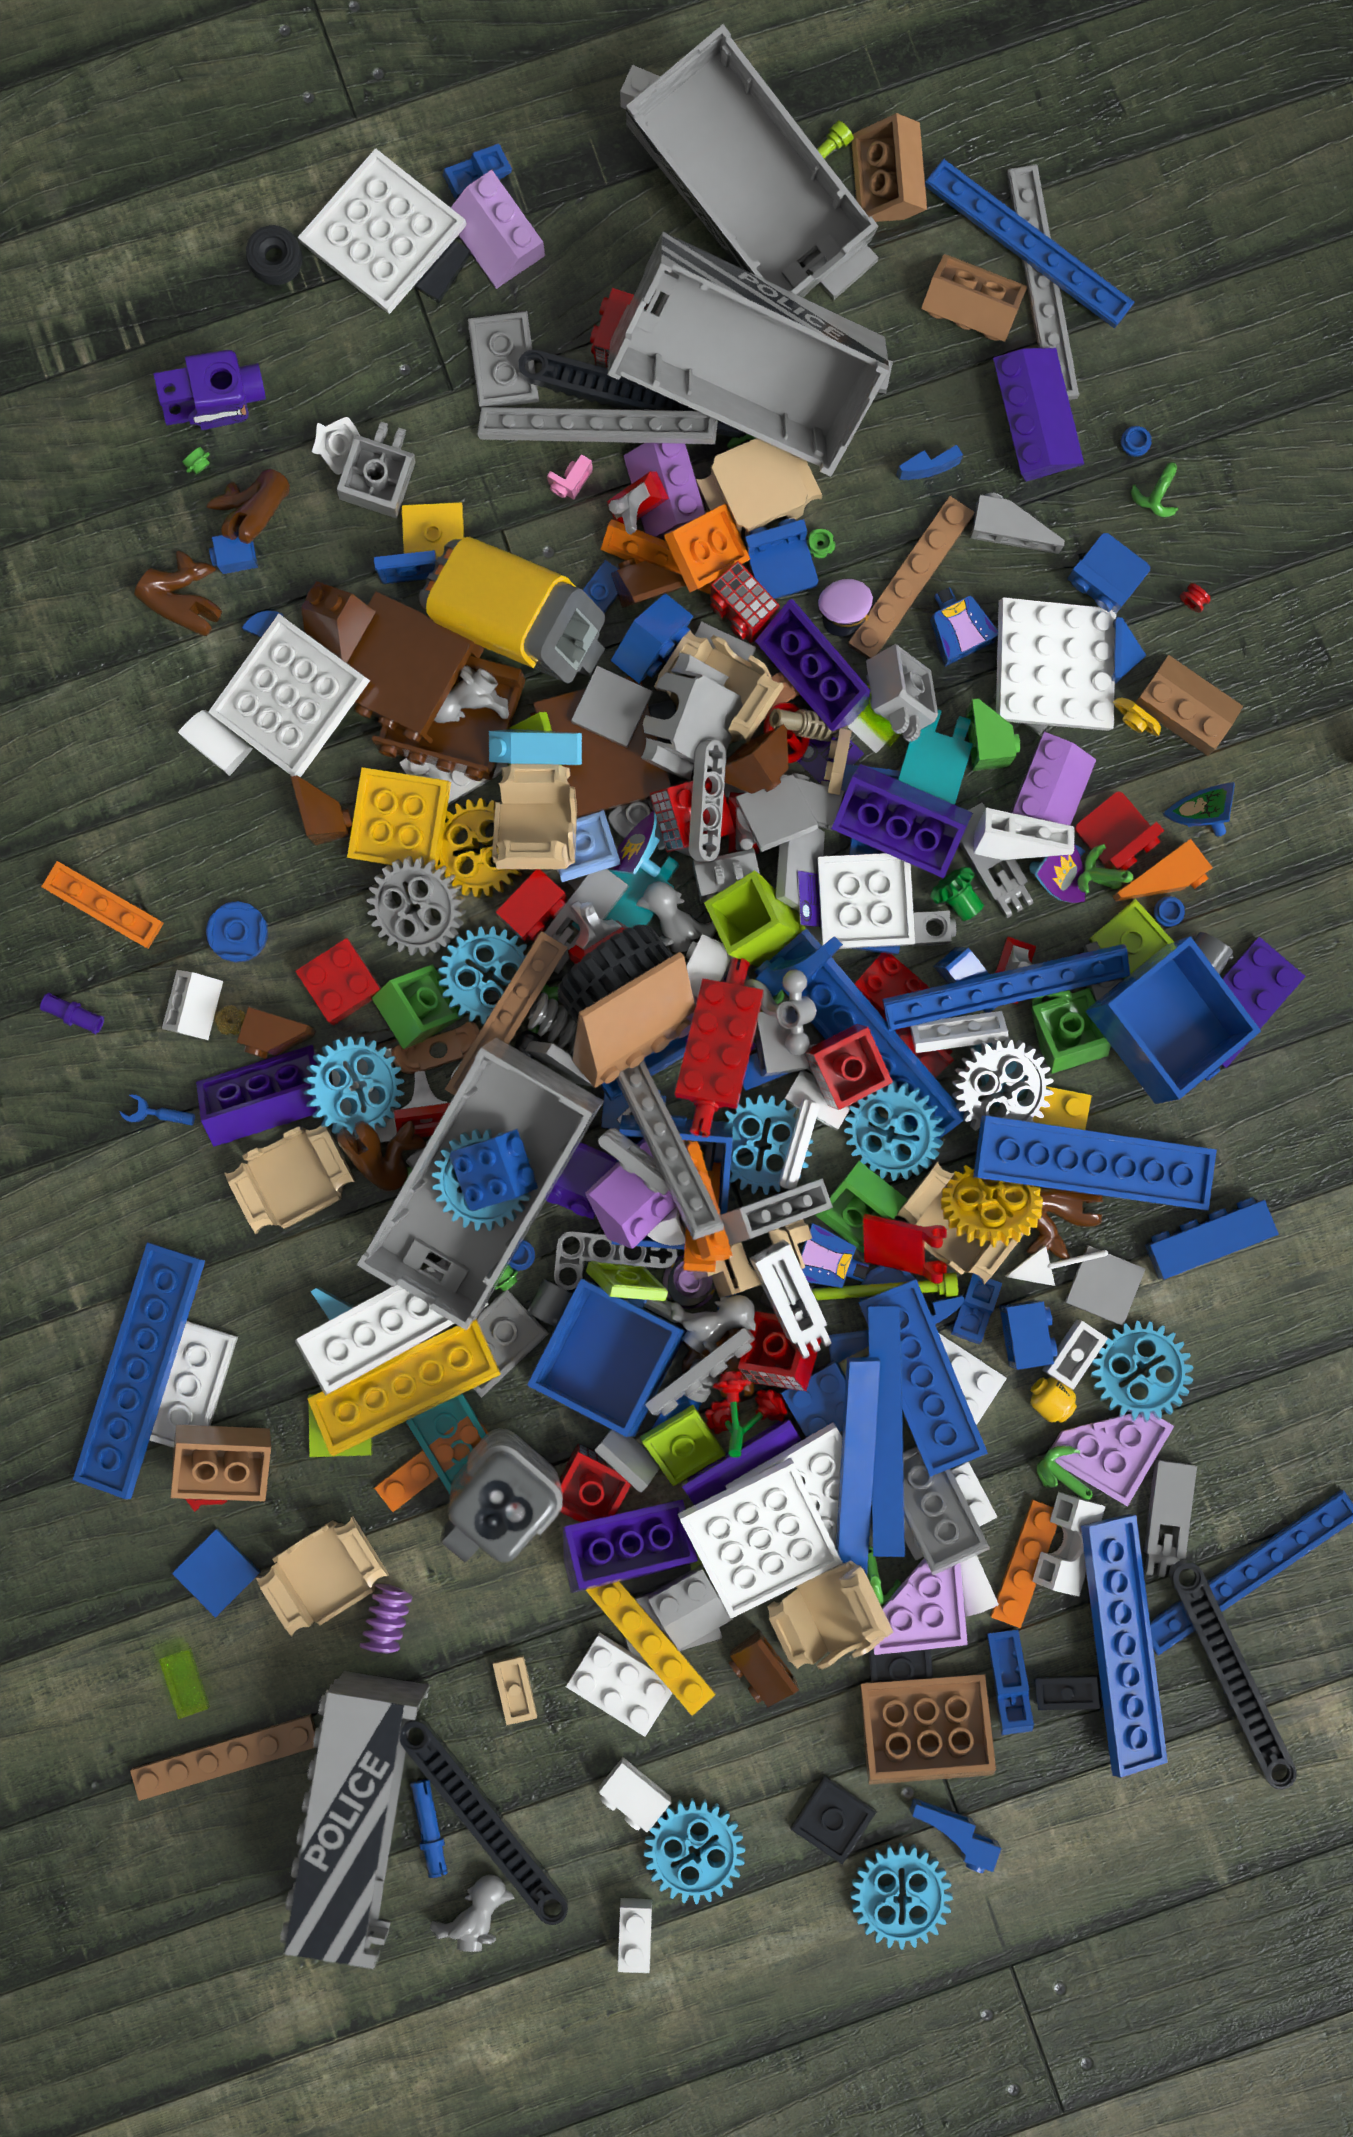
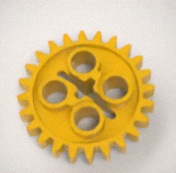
[437,798,522,898]
[941,1165,1043,1248]

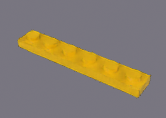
[586,1582,716,1716]

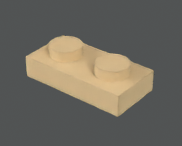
[824,729,852,795]
[493,1655,538,1725]

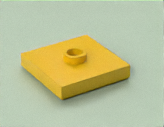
[402,503,464,558]

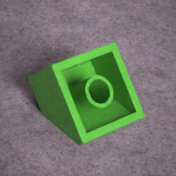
[966,699,1020,771]
[372,964,464,1049]
[1031,988,1111,1074]
[815,1161,907,1253]

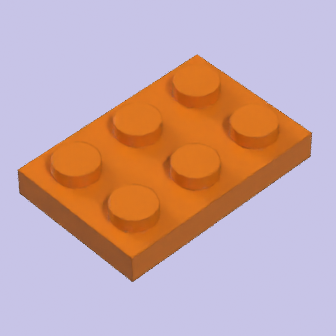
[664,503,751,592]

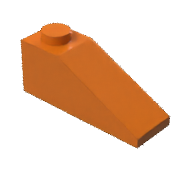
[1113,839,1213,901]

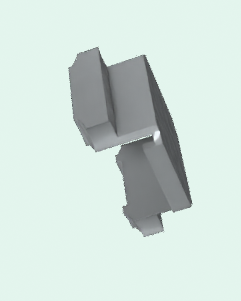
[641,652,743,780]

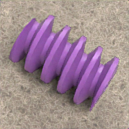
[360,1584,412,1653]

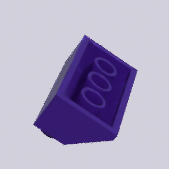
[993,348,1085,482]
[755,599,871,731]
[831,764,973,878]
[196,1045,318,1147]
[546,1143,617,1219]
[682,1416,802,1505]
[563,1499,698,1593]

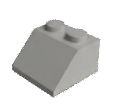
[648,1564,733,1650]

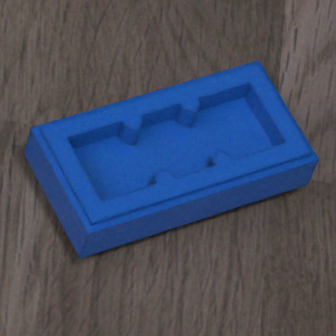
[583,560,619,614]

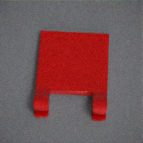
[863,1214,947,1284]

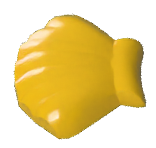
[1113,698,1161,737]

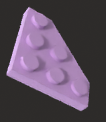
[1051,1413,1174,1506]
[873,1559,968,1655]

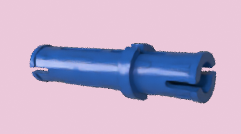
[410,1779,448,1878]

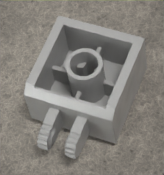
[337,422,416,519]
[866,644,938,742]
[693,847,760,904]

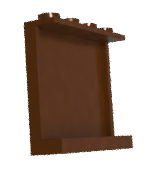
[347,592,484,744]
[372,656,526,781]
[530,676,671,818]

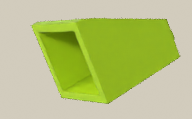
[704,870,806,967]

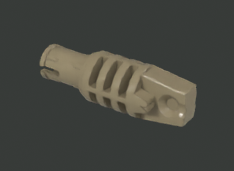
[769,708,848,742]

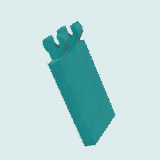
[898,710,973,805]
[571,856,680,931]
[406,1393,486,1494]

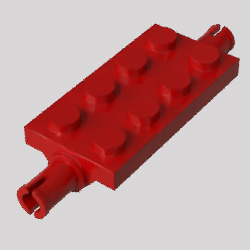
[675,958,764,1137]

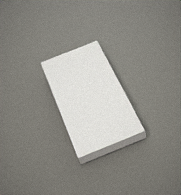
[150,1321,238,1448]

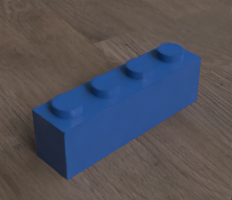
[1145,1197,1279,1280]

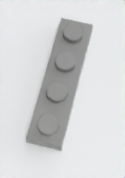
[645,1328,755,1416]

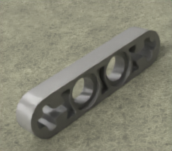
[689,740,726,862]

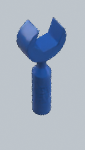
[119,1095,195,1126]

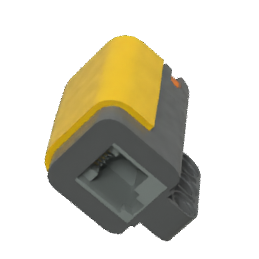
[418,537,605,683]

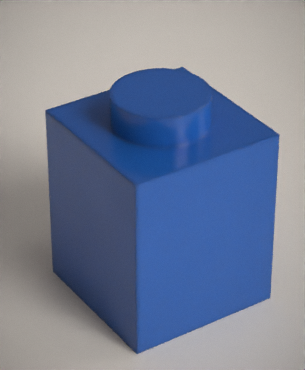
[209,535,258,574]

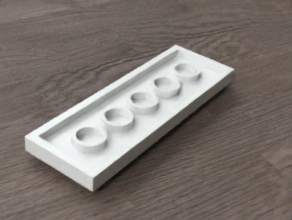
[295,1259,488,1396]

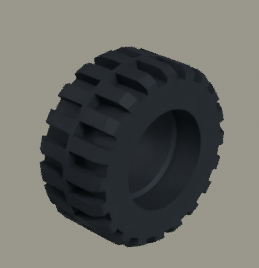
[558,924,673,1025]

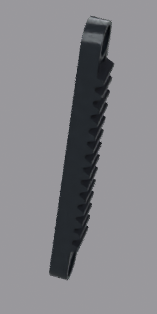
[518,350,747,438]
[1169,1560,1297,1790]
[399,1718,568,1925]

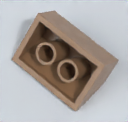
[852,113,927,222]
[921,254,1028,342]
[1135,655,1243,756]
[171,1425,271,1501]

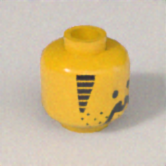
[1030,1377,1077,1423]

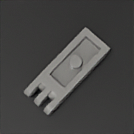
[598,1128,669,1195]

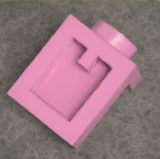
[547,455,593,500]

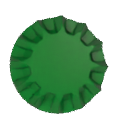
[930,867,984,921]

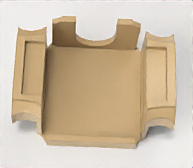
[696,438,822,536]
[654,630,784,744]
[492,764,577,869]
[224,1126,356,1234]
[896,1162,1024,1284]
[692,1219,812,1298]
[256,1516,389,1637]
[767,1561,893,1669]

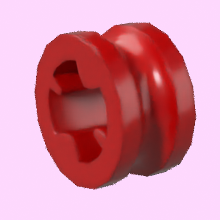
[1180,583,1211,613]

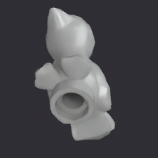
[434,665,509,723]
[636,881,717,952]
[671,1295,756,1353]
[429,1874,514,1952]

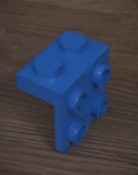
[745,518,818,599]
[1068,533,1150,614]
[450,1129,538,1211]

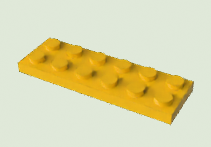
[308,1319,501,1456]

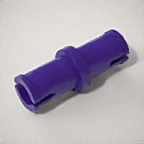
[40,992,104,1035]

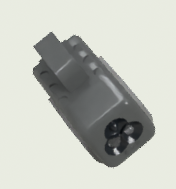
[440,1428,563,1563]

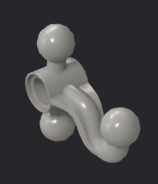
[744,969,816,1055]

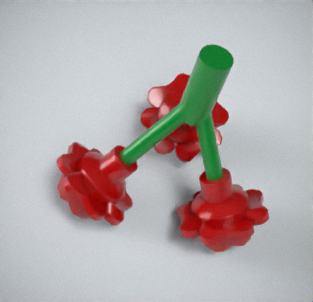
[705,1371,787,1458]

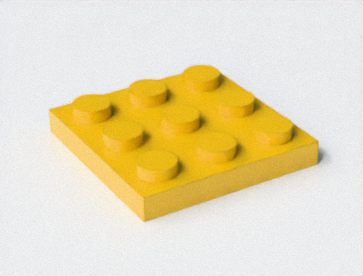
[347,767,451,870]

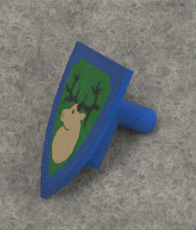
[1162,782,1235,837]

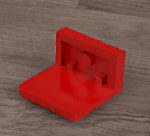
[1075,791,1164,871]
[855,953,929,1031]

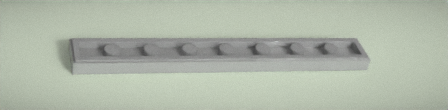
[1007,164,1079,400]
[477,407,718,444]
[616,1060,724,1240]

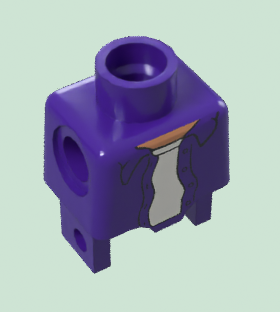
[153,350,266,431]

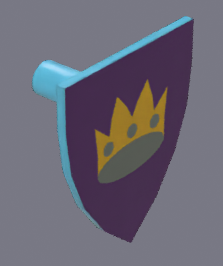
[608,811,661,877]
[1030,844,1085,903]

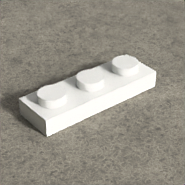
[910,1011,1008,1053]

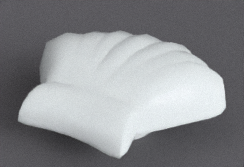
[312,417,360,475]

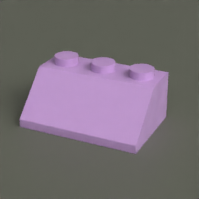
[451,170,545,289]

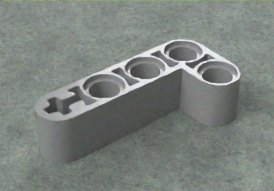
[554,1232,677,1290]

